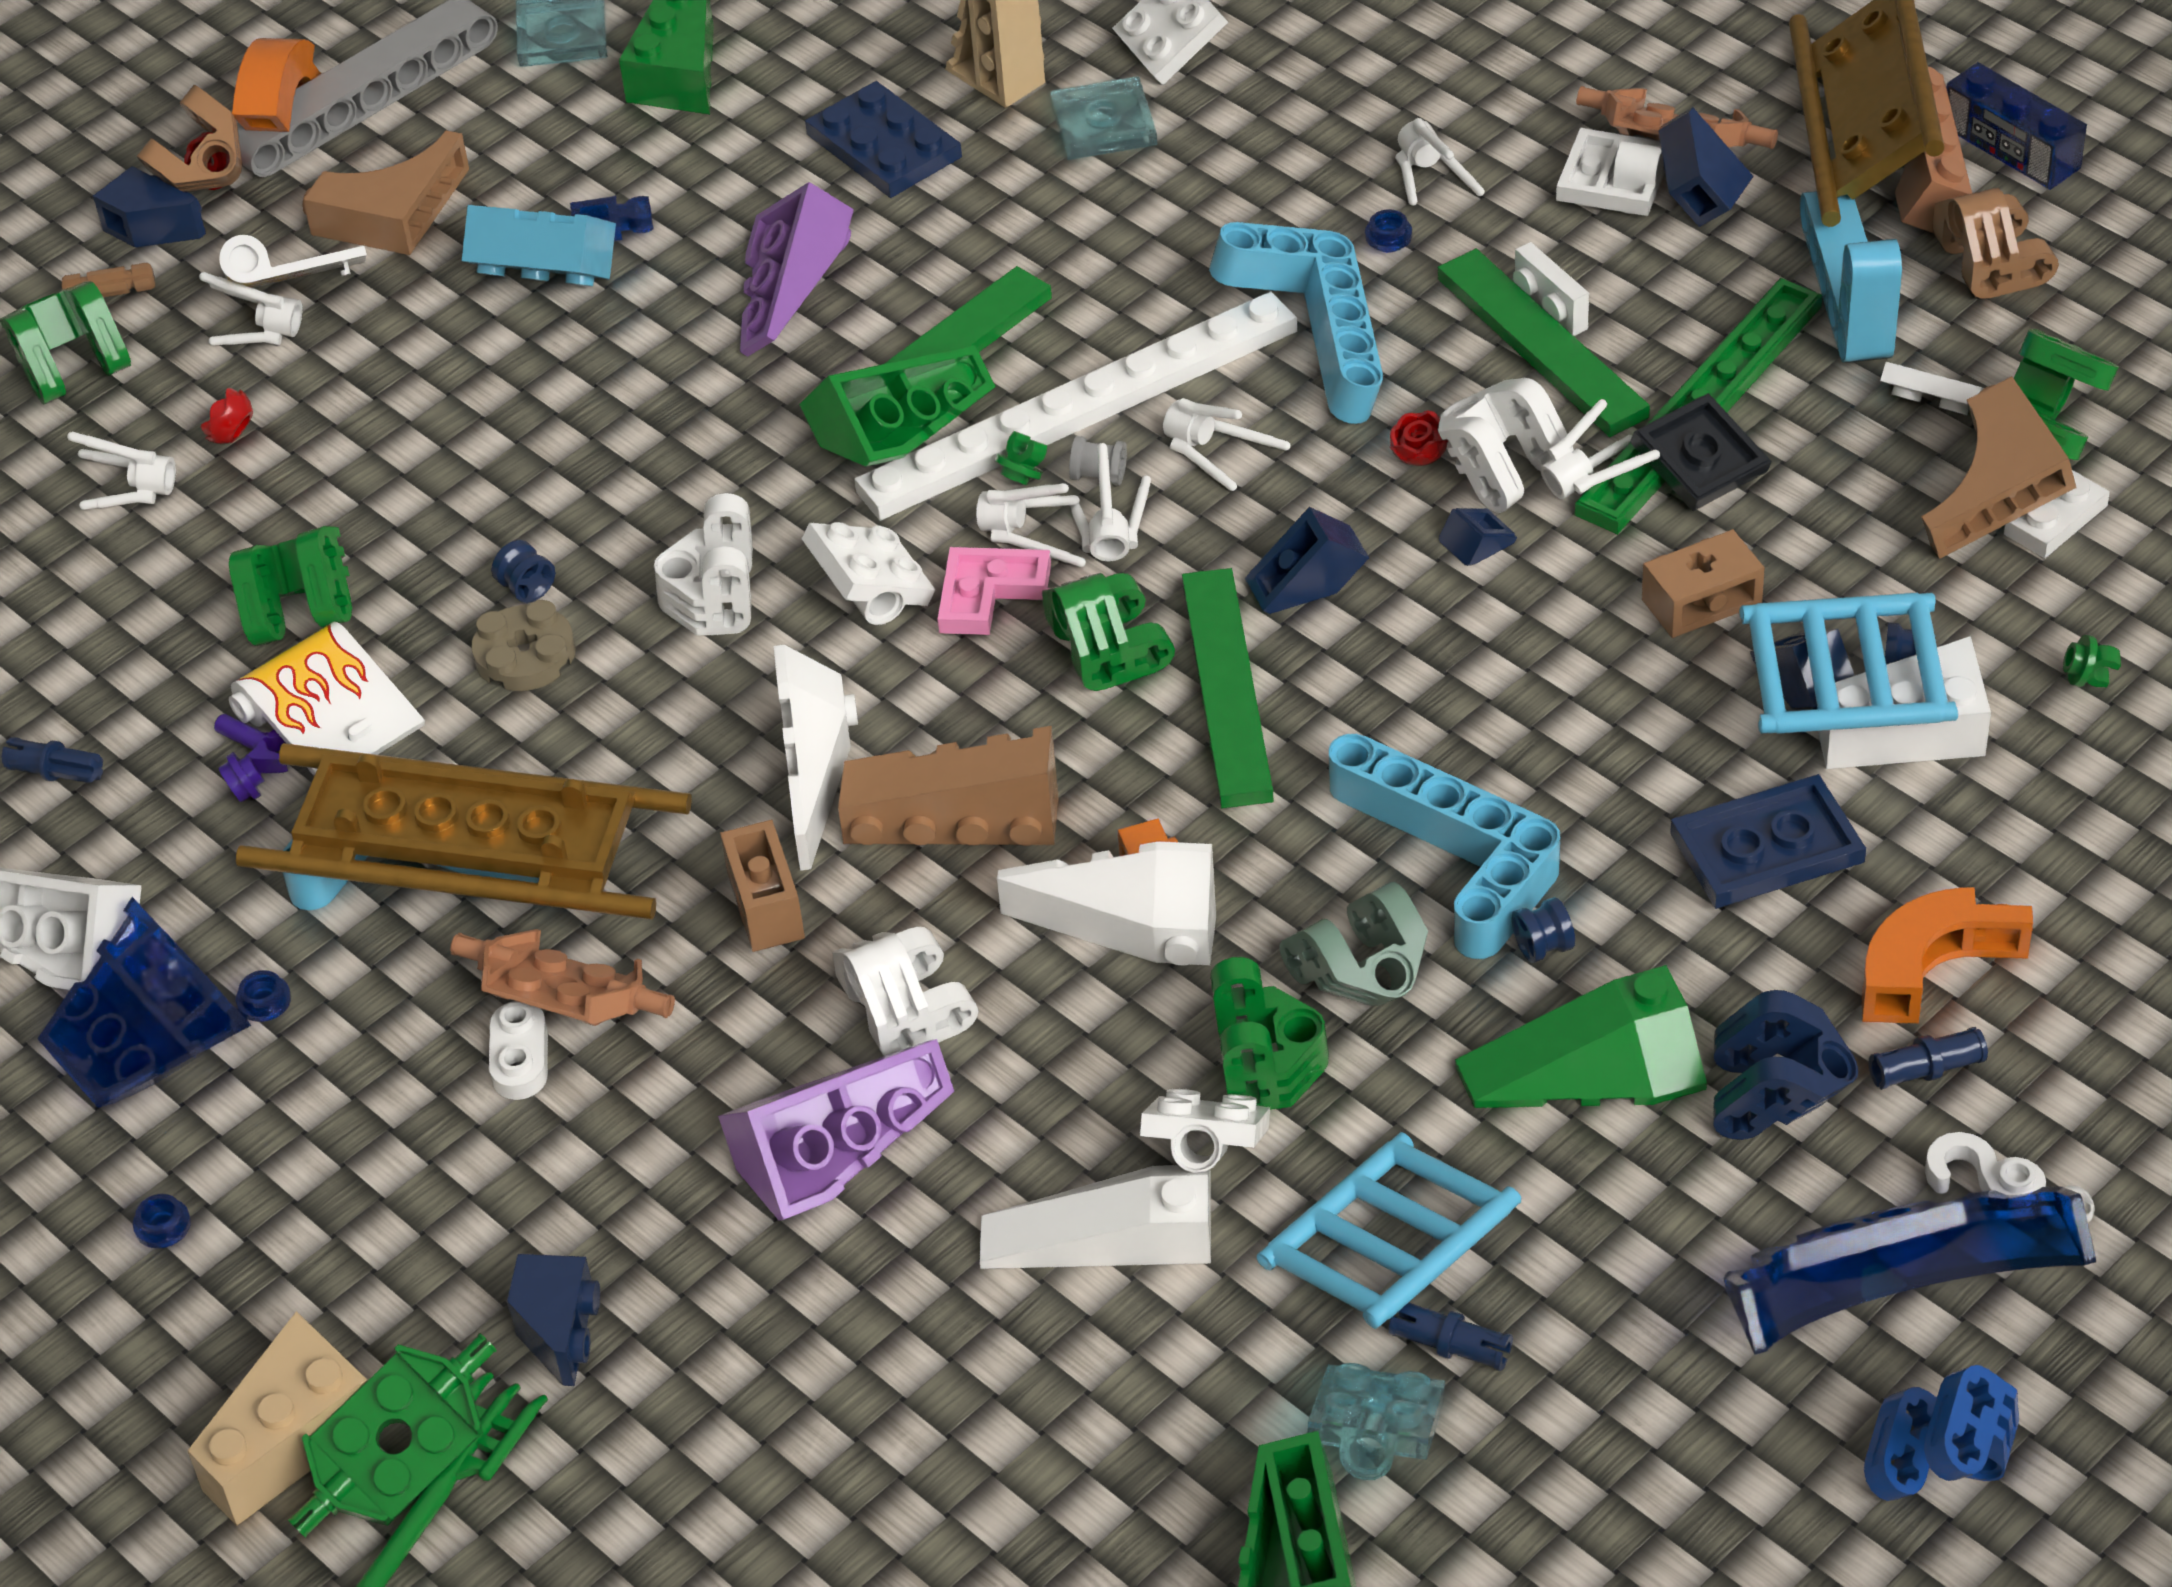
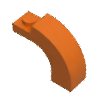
[232,38,321,132]
[1862,887,2033,1024]

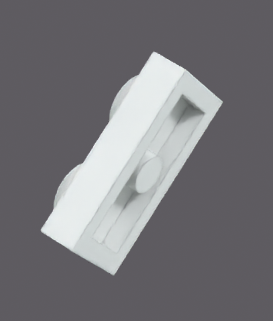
[1513,242,1589,336]
[1880,362,1984,415]
[2004,470,2110,559]

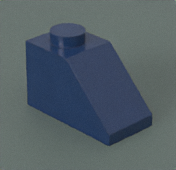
[1245,507,1369,614]
[1750,629,1855,710]

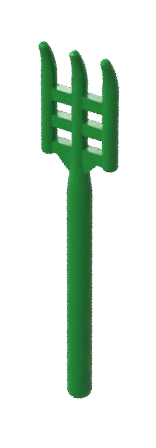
[355,1372,548,1587]

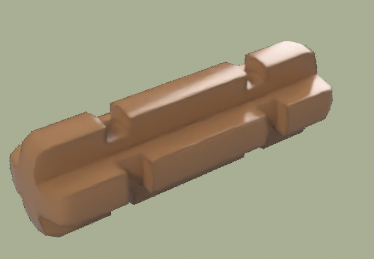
[61,263,155,297]

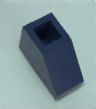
[1658,107,1754,227]
[93,166,206,247]
[507,1254,600,1386]

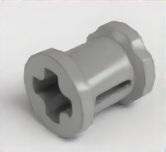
[1069,436,1127,486]

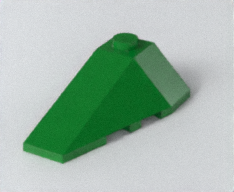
[799,345,996,467]
[1455,965,1707,1108]

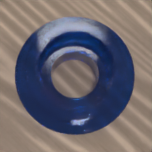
[1365,209,1412,253]
[236,970,291,1022]
[133,1194,191,1248]

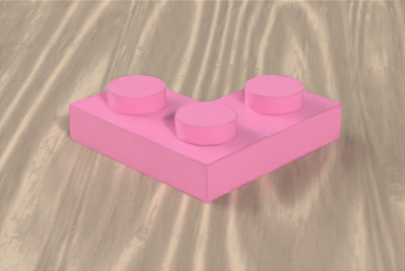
[938,547,1051,635]

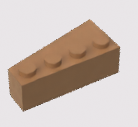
[838,726,1058,846]

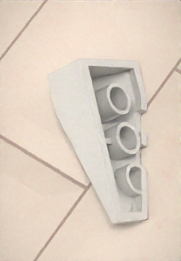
[774,645,858,871]
[997,842,1216,965]
[0,868,142,993]
[980,1165,1211,1269]

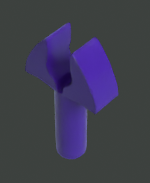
[214,714,288,773]

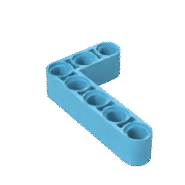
[1800,191,1902,362]
[1209,222,1383,424]
[1329,734,1560,959]

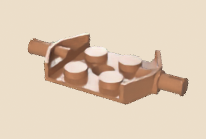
[1576,86,1778,149]
[450,929,675,1026]

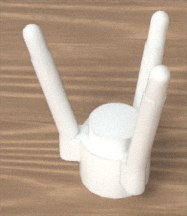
[1395,118,1485,206]
[199,272,302,346]
[1163,398,1291,491]
[1540,399,1660,499]
[67,432,176,510]
[1069,443,1151,562]
[976,483,1086,567]

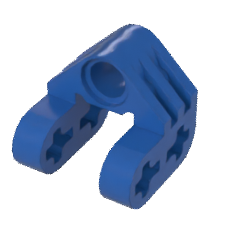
[1864,1365,2019,1501]

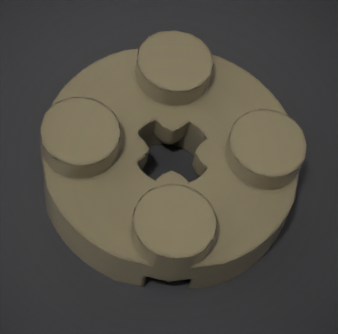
[472,600,576,691]

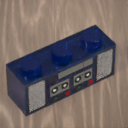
[1946,62,2087,190]

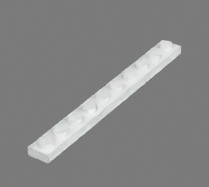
[854,291,1297,521]

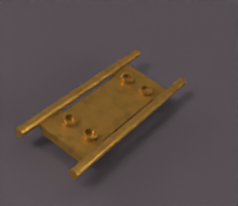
[1789,0,1945,227]
[236,743,692,919]

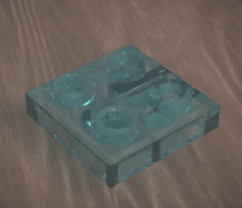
[1307,1363,1446,1480]

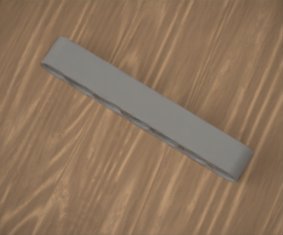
[237,0,498,177]

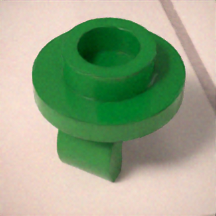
[995,431,1047,485]
[2063,634,2121,688]

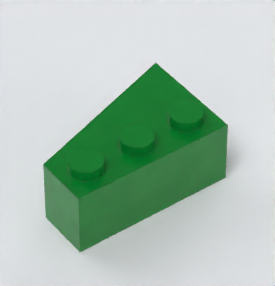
[619,0,714,115]
[1238,1431,1356,1587]

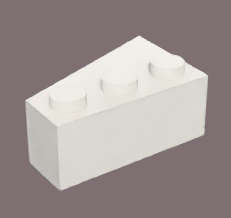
[1818,636,1991,769]

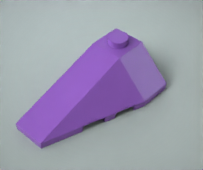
[740,182,854,357]
[718,1039,954,1220]

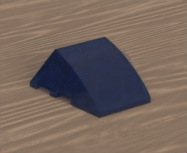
[38,897,251,1108]

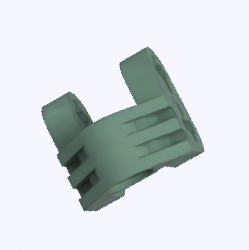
[1280,882,1428,1006]

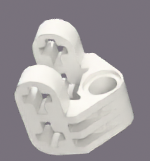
[1438,378,1573,513]
[654,493,753,636]
[832,927,978,1056]

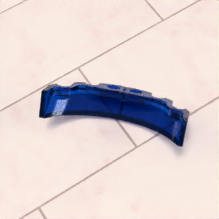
[1723,1186,2096,1355]

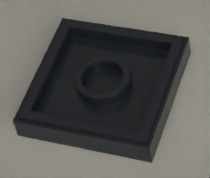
[1630,393,1772,511]

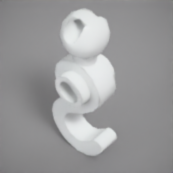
[1925,1132,2095,1231]

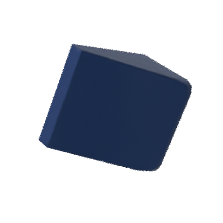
[1439,508,1517,566]

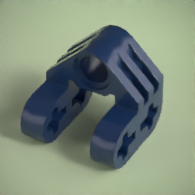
[1713,990,1858,1140]

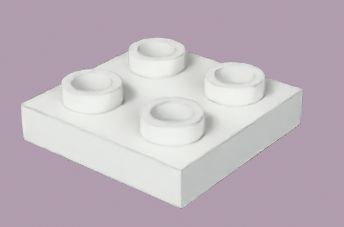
[1112,0,1228,85]
[1556,128,1665,216]
[802,522,935,625]
[1140,1089,1270,1173]

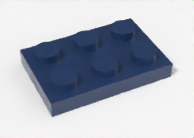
[805,80,962,198]
[1670,774,1866,909]

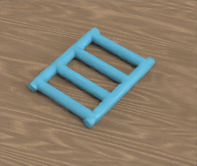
[1739,593,1958,734]
[1256,1132,1522,1329]

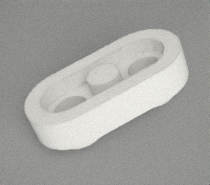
[489,1001,548,1100]

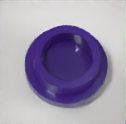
[218,752,265,802]

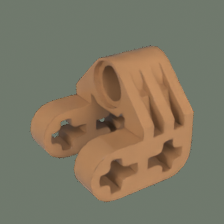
[137,85,242,192]
[1933,188,2059,299]

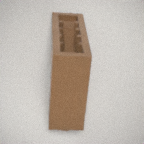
[302,131,469,255]
[1921,376,2077,559]

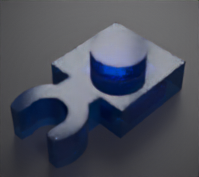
[570,196,654,241]

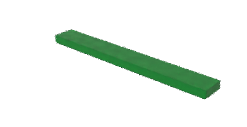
[1575,278,1822,535]

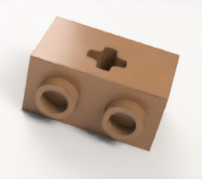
[1642,529,1765,638]
[720,819,805,952]

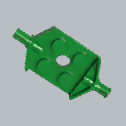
[287,1333,497,1538]

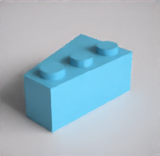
[462,205,616,286]

